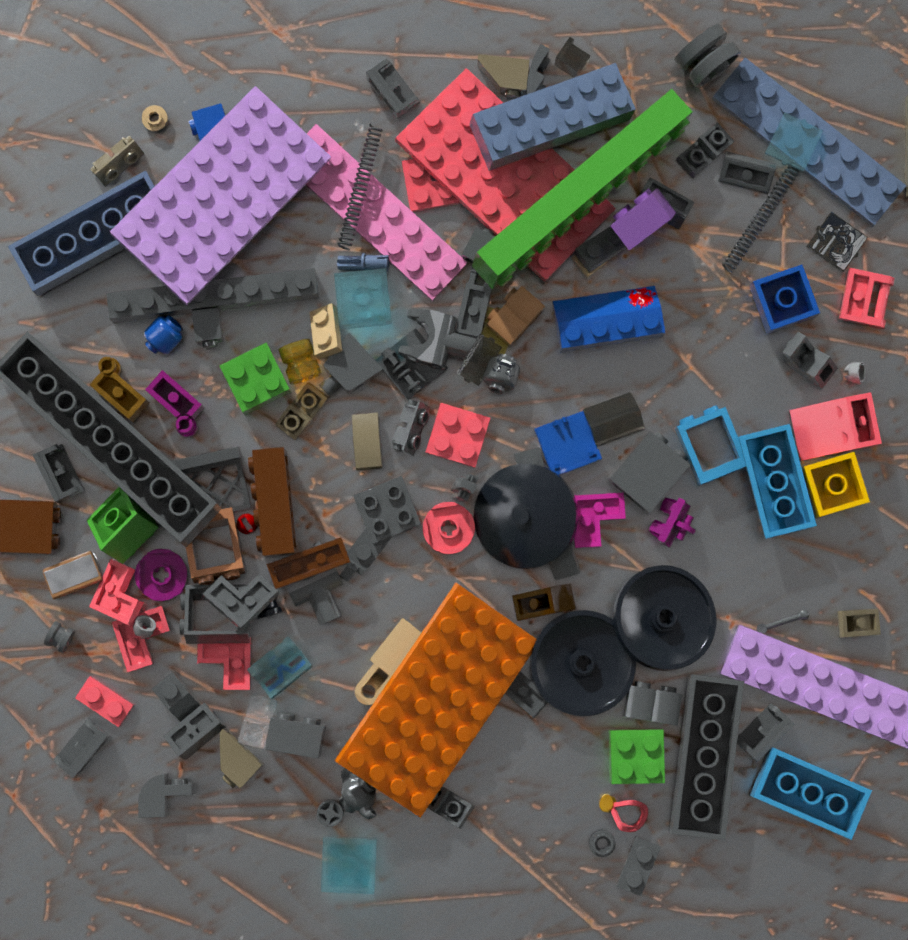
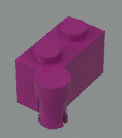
[145,370,204,438]

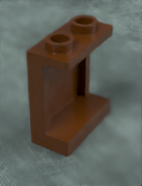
[0,499,62,555]

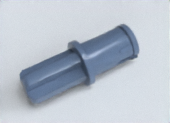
[337,253,390,273]

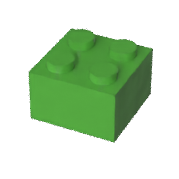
[219,342,292,415]
[608,729,665,784]

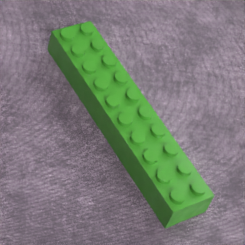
[472,89,693,289]

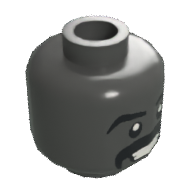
[483,354,520,394]

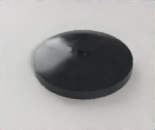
[474,464,578,569]
[613,565,717,671]
[530,610,636,716]

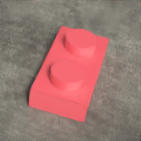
[75,676,134,727]

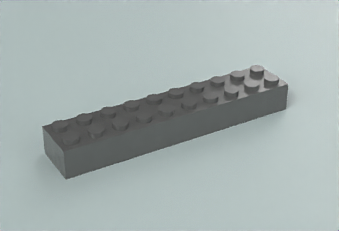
[0,331,222,547]

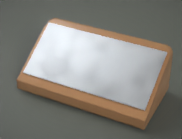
[42,551,103,600]

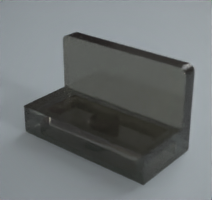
[583,392,645,446]

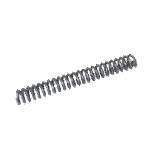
[337,123,383,251]
[722,160,802,273]

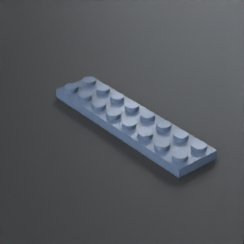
[712,58,906,227]

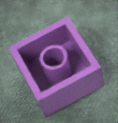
[610,188,676,251]

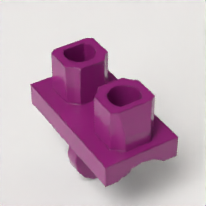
[649,497,696,548]

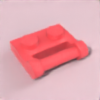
[839,268,895,329]

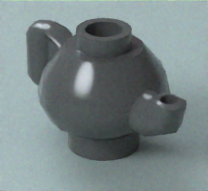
[339,768,377,820]

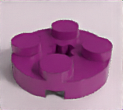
[135,548,188,601]

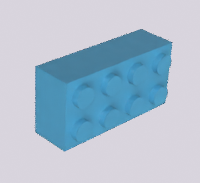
[749,747,872,840]

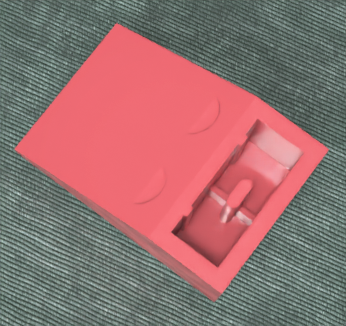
[789,392,882,461]

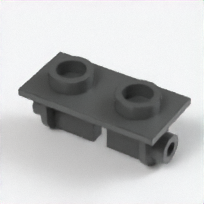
[392,399,430,456]

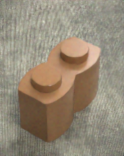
[487,286,545,347]

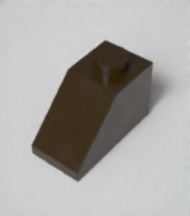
[512,583,576,621]

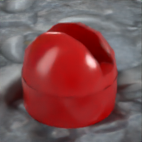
[236,513,257,535]

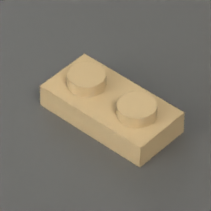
[310,303,342,360]

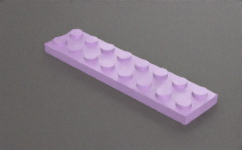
[720,625,908,749]

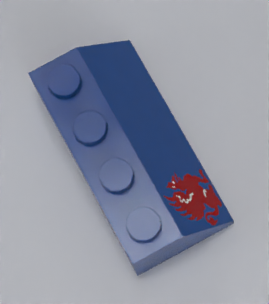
[552,286,666,353]

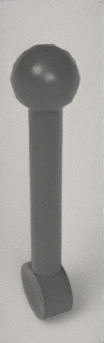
[756,610,810,634]

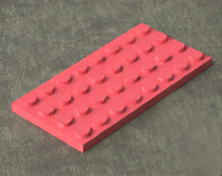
[395,68,616,282]

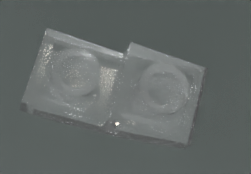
[237,694,277,750]

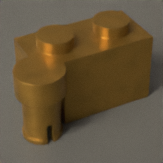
[90,357,150,422]

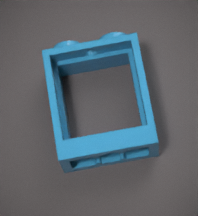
[675,405,746,486]

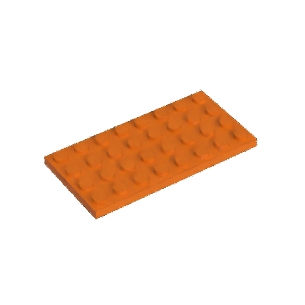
[334,583,536,818]

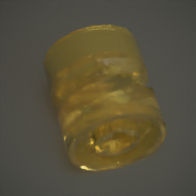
[278,339,322,385]

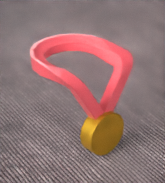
[599,795,648,832]

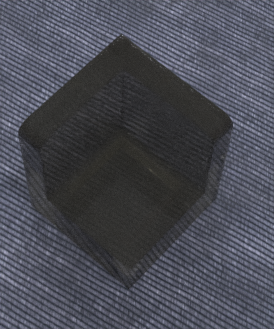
[554,37,590,78]

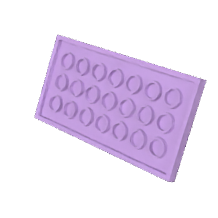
[110,86,331,305]

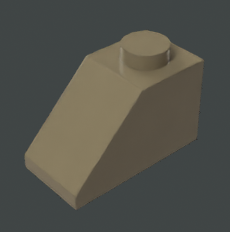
[477,54,530,99]
[219,728,263,788]

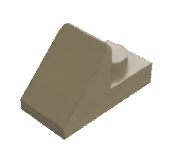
[837,609,881,638]

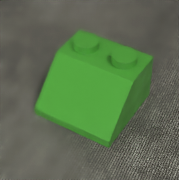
[87,487,159,564]

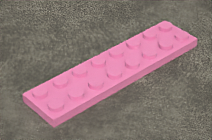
[306,124,468,302]

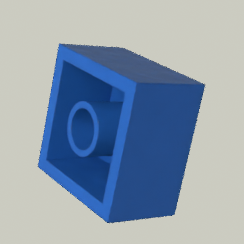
[749,264,820,334]

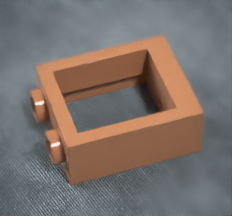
[186,507,246,585]

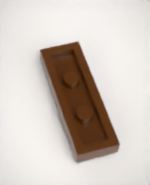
[266,537,351,589]

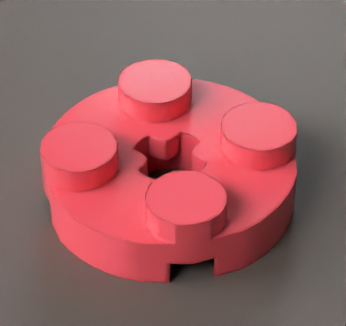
[423,502,475,555]

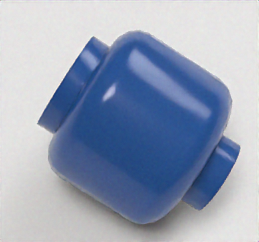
[144,315,183,354]

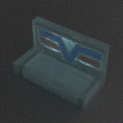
[247,637,313,699]

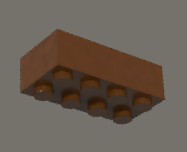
[248,447,297,558]

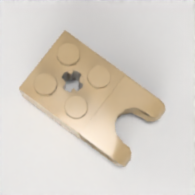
[355,618,421,705]

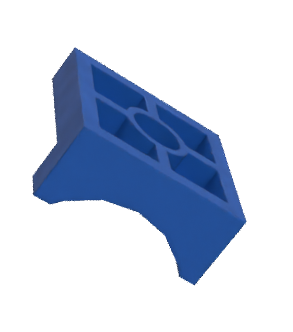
[534,411,602,476]

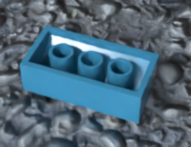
[738,424,817,539]

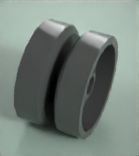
[674,23,741,88]

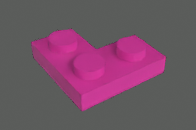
[574,492,626,548]

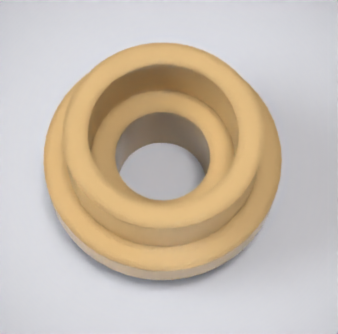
[142,105,168,132]

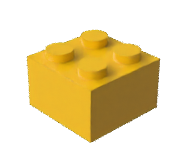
[802,452,870,519]

